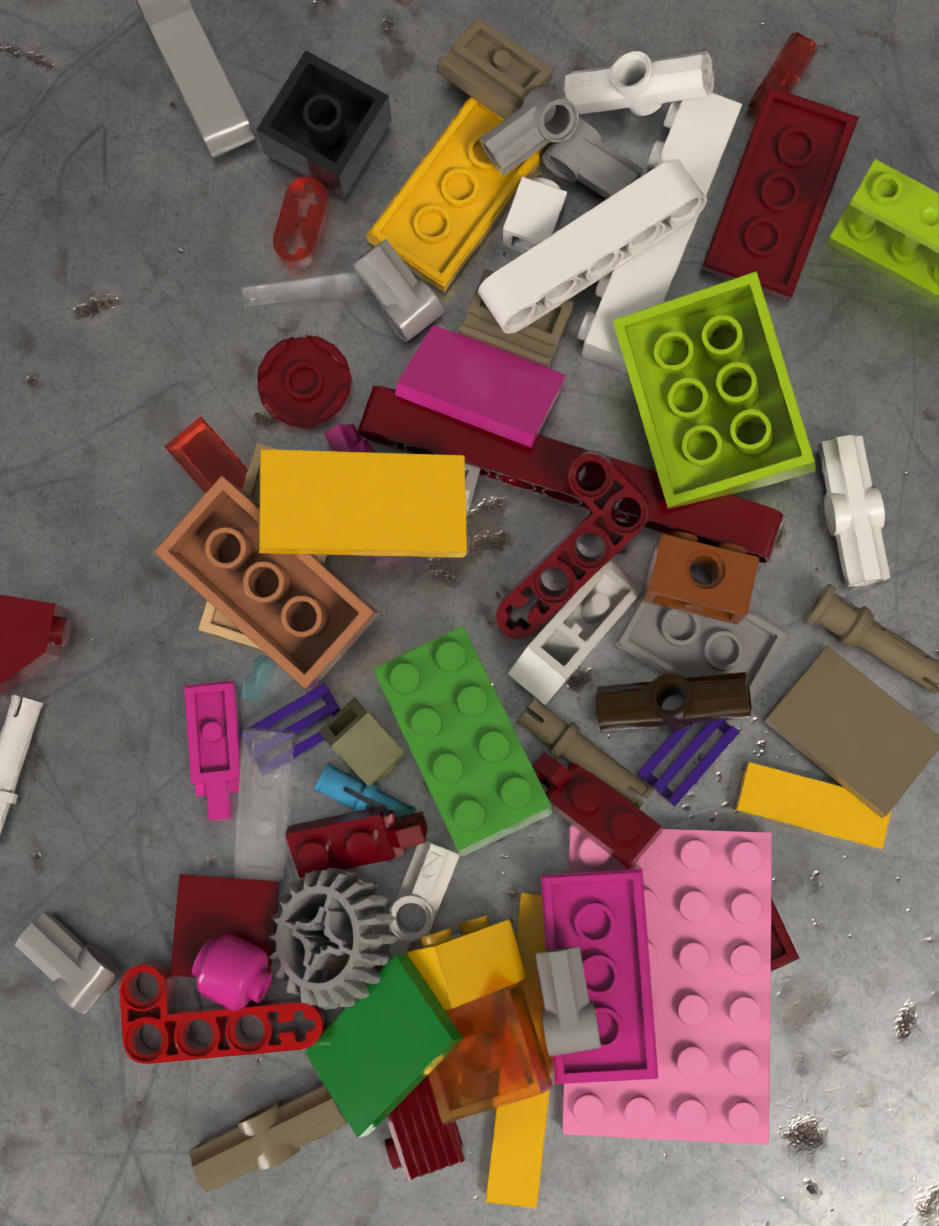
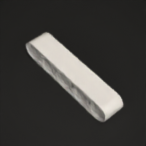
[478,159,707,334]

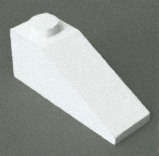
[508,560,645,705]

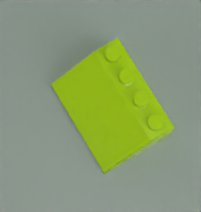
[612,271,816,509]

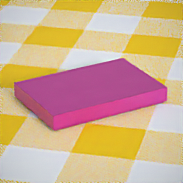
[395,324,566,448]

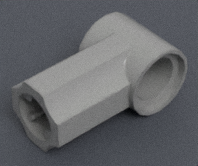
[479,87,579,176]
[542,118,643,199]
[352,239,445,342]
[14,911,120,1014]
[536,945,601,1057]

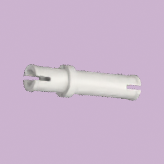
[0,695,43,836]

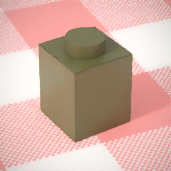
[318,697,406,786]

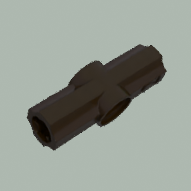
[595,672,752,732]

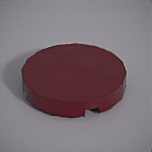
[257,335,353,431]

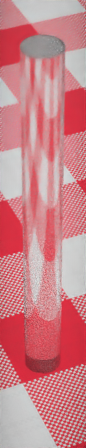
[243,264,431,307]

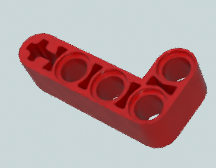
[119,960,327,1064]

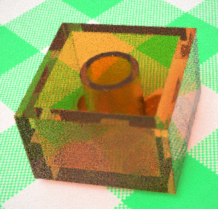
[428,986,553,1124]

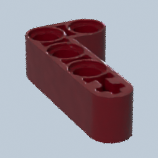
[496,450,649,639]

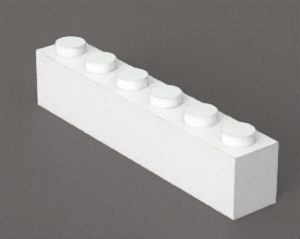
[577,93,742,374]

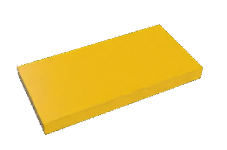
[367,96,552,293]
[259,449,467,558]

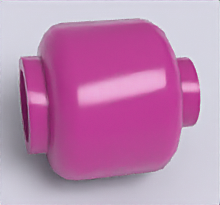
[192,934,273,1011]

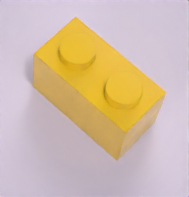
[403,915,527,1010]

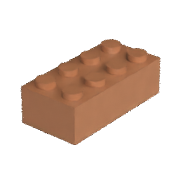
[154,476,380,689]

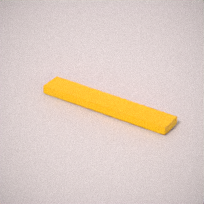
[486,892,553,1209]

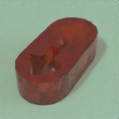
[273,177,330,270]

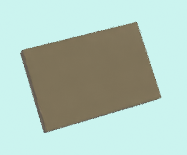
[764,646,939,818]

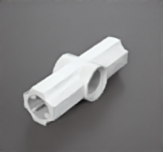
[564,51,714,116]
[818,435,890,587]
[382,840,460,968]

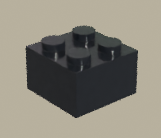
[256,50,392,198]

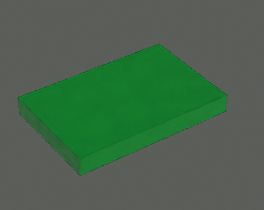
[305,953,463,1138]

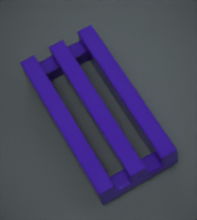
[239,683,341,776]
[636,720,740,806]

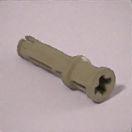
[805,584,939,694]

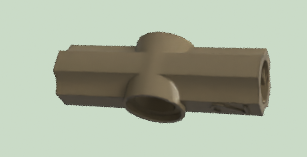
[189,1084,347,1193]

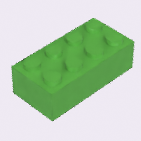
[373,626,552,857]

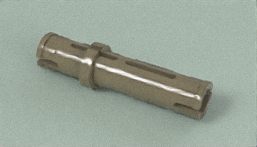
[516,697,653,808]

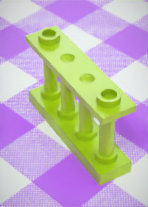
[826,159,939,305]

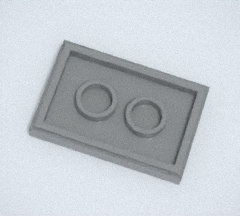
[613,577,790,703]

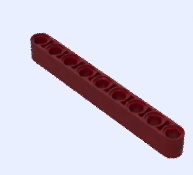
[357,385,783,563]

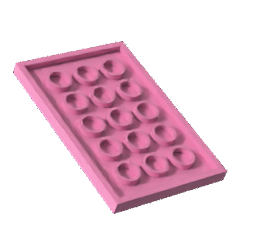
[563,826,772,1145]

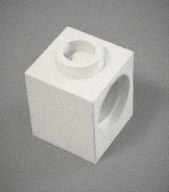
[502,177,567,253]

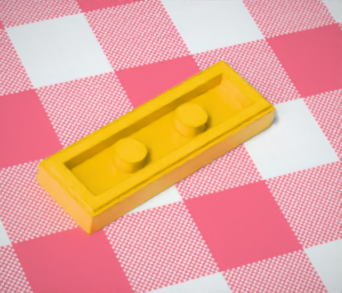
[734,762,892,849]

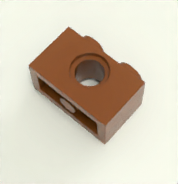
[642,531,759,625]

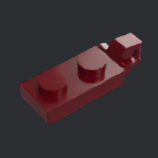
[532,752,662,869]
[285,806,429,878]

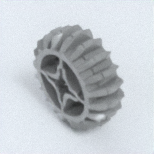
[267,868,399,1009]

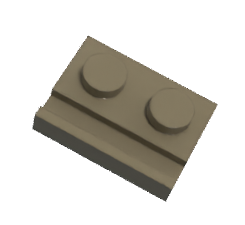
[436,17,554,120]
[459,268,574,368]

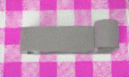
[136,0,255,159]

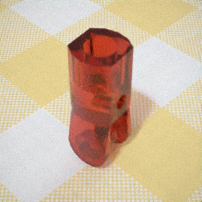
[748,32,817,110]

